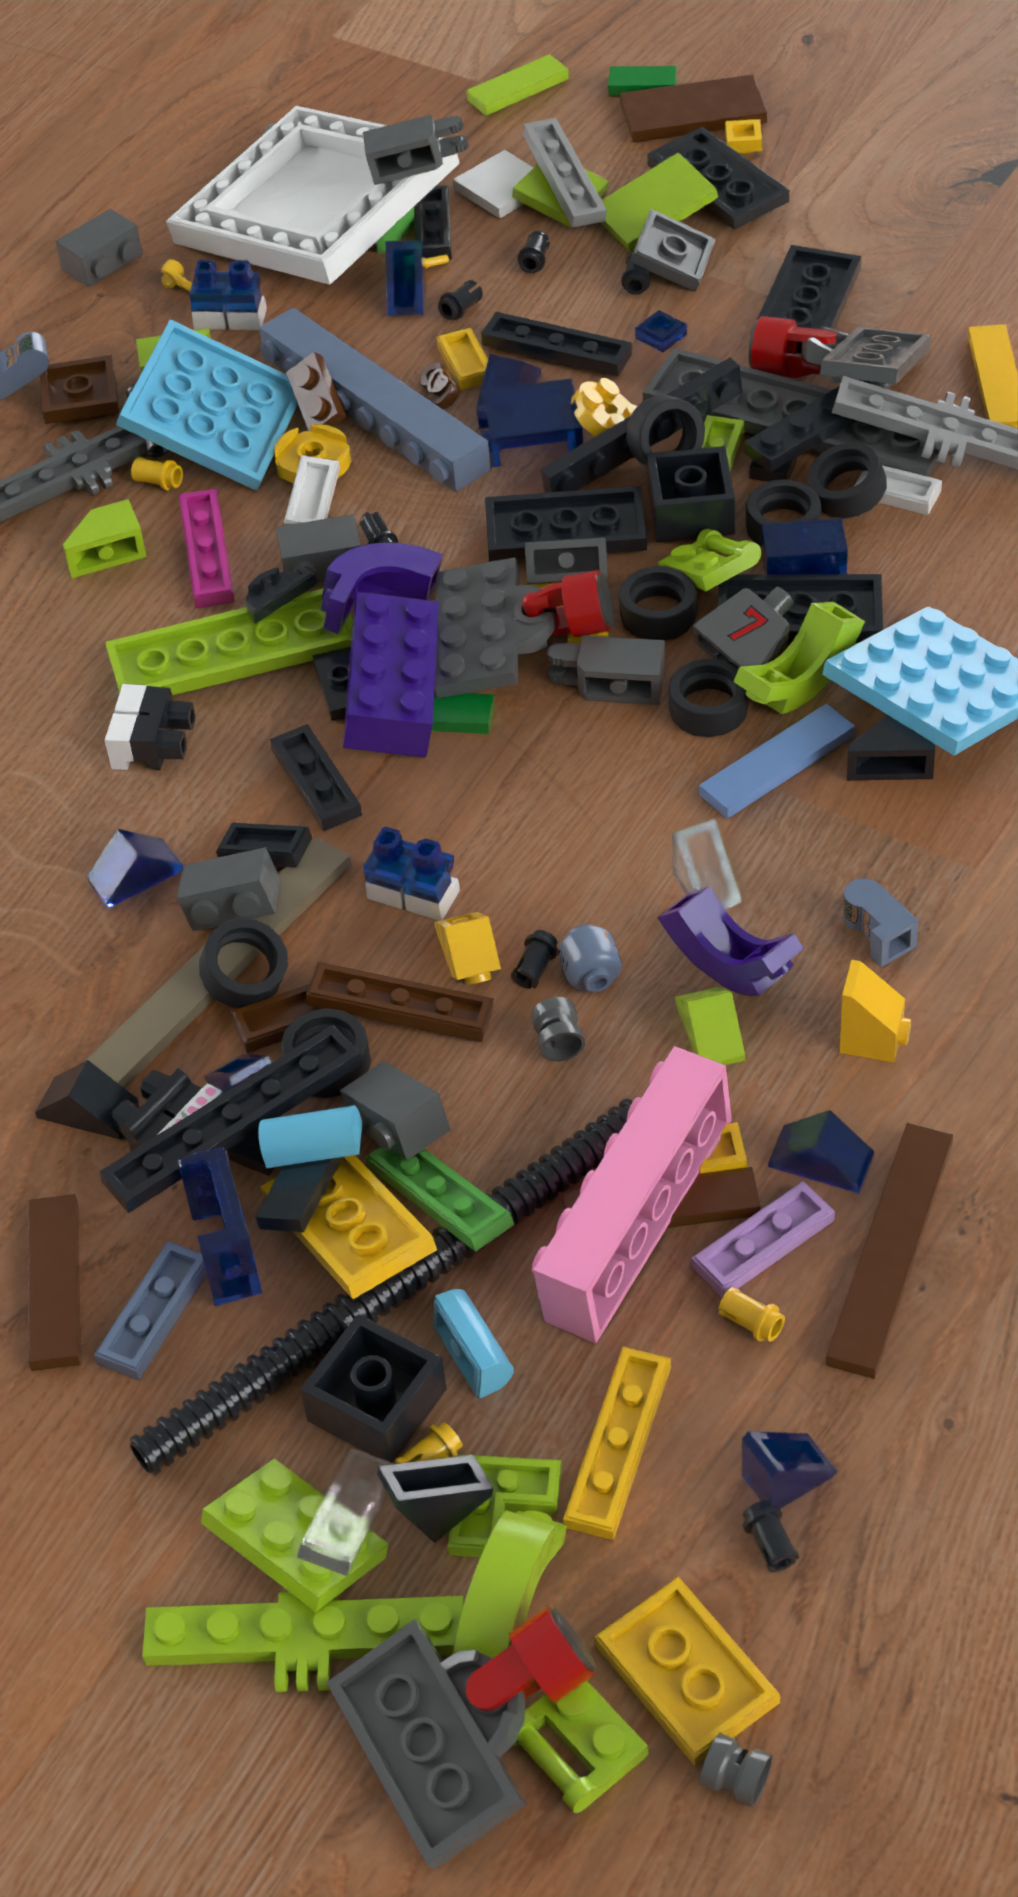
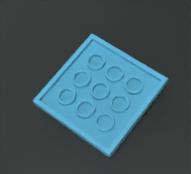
[116,319,298,491]
[822,606,1018,756]

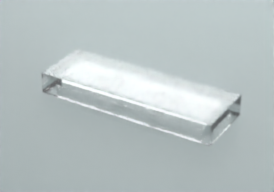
[297,1448,394,1576]

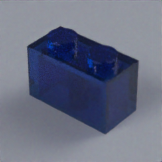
[762,518,848,574]

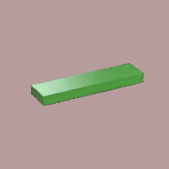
[365,1147,514,1252]

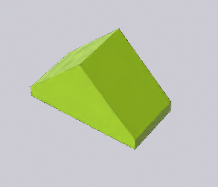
[675,986,745,1065]

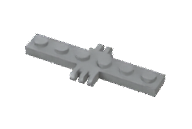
[832,376,1018,469]

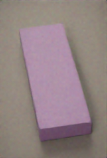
[691,1181,835,1298]

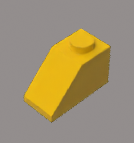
[434,912,501,985]
[839,959,912,1063]

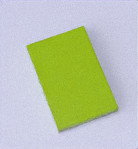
[600,152,718,253]

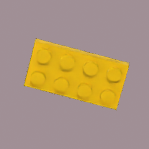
[260,1155,437,1299]

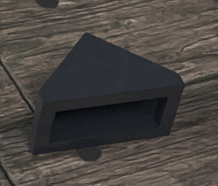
[847,715,935,781]
[35,1060,139,1140]
[377,1455,494,1543]

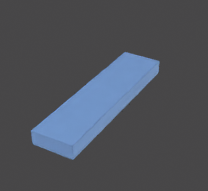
[699,703,855,819]

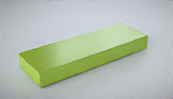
[467,54,569,116]

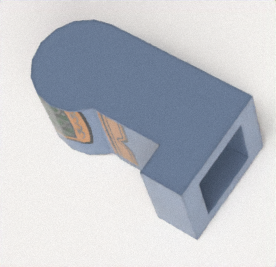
[0,332,49,400]
[843,878,918,967]

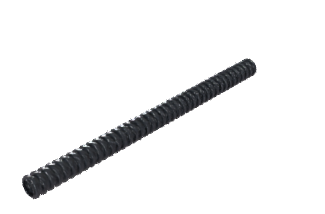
[130,1099,633,1476]

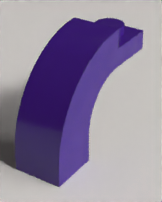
[321,543,443,634]
[657,886,804,996]

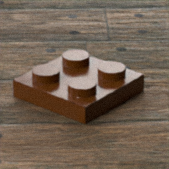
[40,355,119,424]

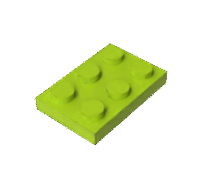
[201,1458,389,1612]

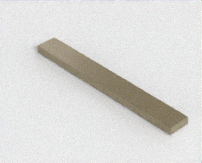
[85,837,351,1088]

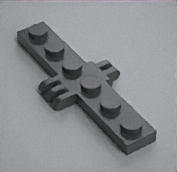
[0,426,148,522]

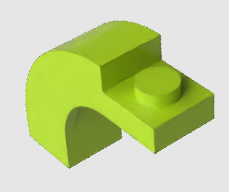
[733,602,865,714]
[453,1510,567,1658]

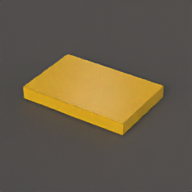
[594,1577,780,1766]

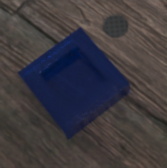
[635,310,687,353]

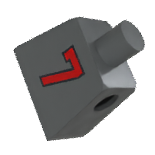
[693,587,794,669]

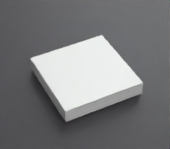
[453,150,534,219]

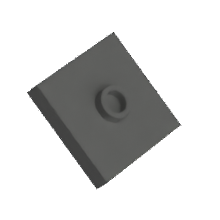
[630,209,716,292]

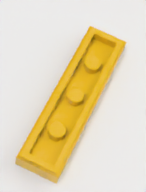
[968,324,1018,429]
[563,1347,671,1541]

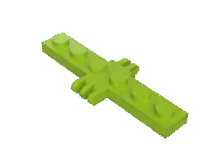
[142,1591,464,1693]

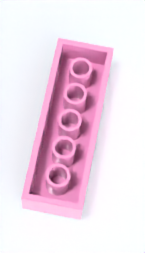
[532,1046,732,1344]

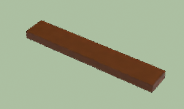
[826,1123,953,1379]

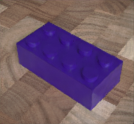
[343,592,439,758]

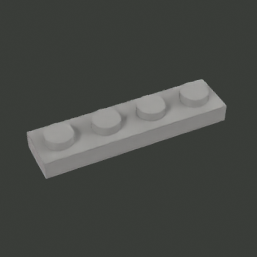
[522,118,607,228]

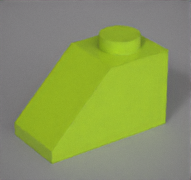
[63,499,147,578]

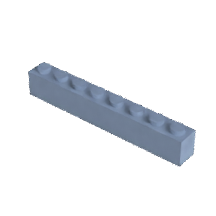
[259,307,490,492]

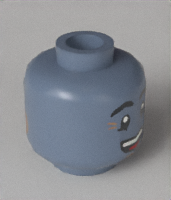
[558,924,622,992]

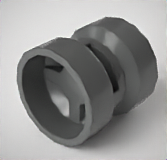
[531,997,585,1061]
[700,1732,773,1808]

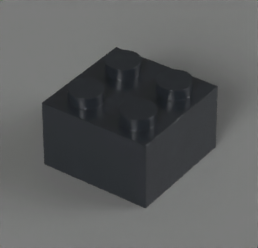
[647,446,735,542]
[300,1314,447,1465]

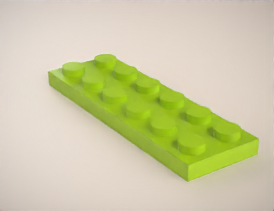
[105,589,353,696]

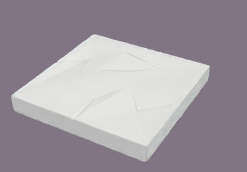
[166,106,460,285]

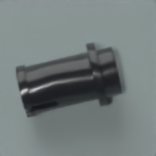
[517,231,550,273]
[621,253,650,295]
[438,280,483,320]
[511,930,558,989]
[742,1500,799,1573]

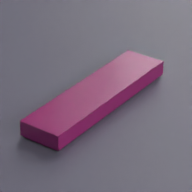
[179,489,235,608]

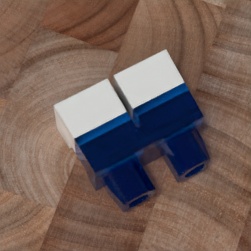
[189,260,267,330]
[364,826,460,921]

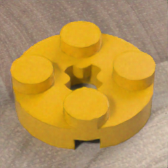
[571,378,638,437]
[274,424,351,484]

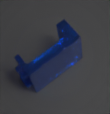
[476,378,583,467]
[177,1147,262,1306]

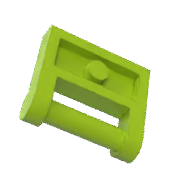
[658,528,761,591]
[513,1681,649,1813]

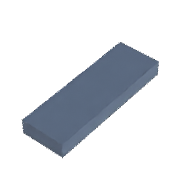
[94,1241,212,1381]

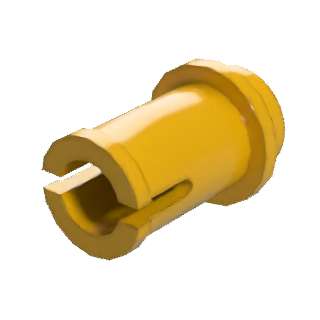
[131,457,183,491]
[718,1287,785,1342]
[395,1422,463,1464]

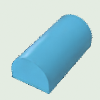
[259,1106,363,1168]
[433,1289,514,1399]

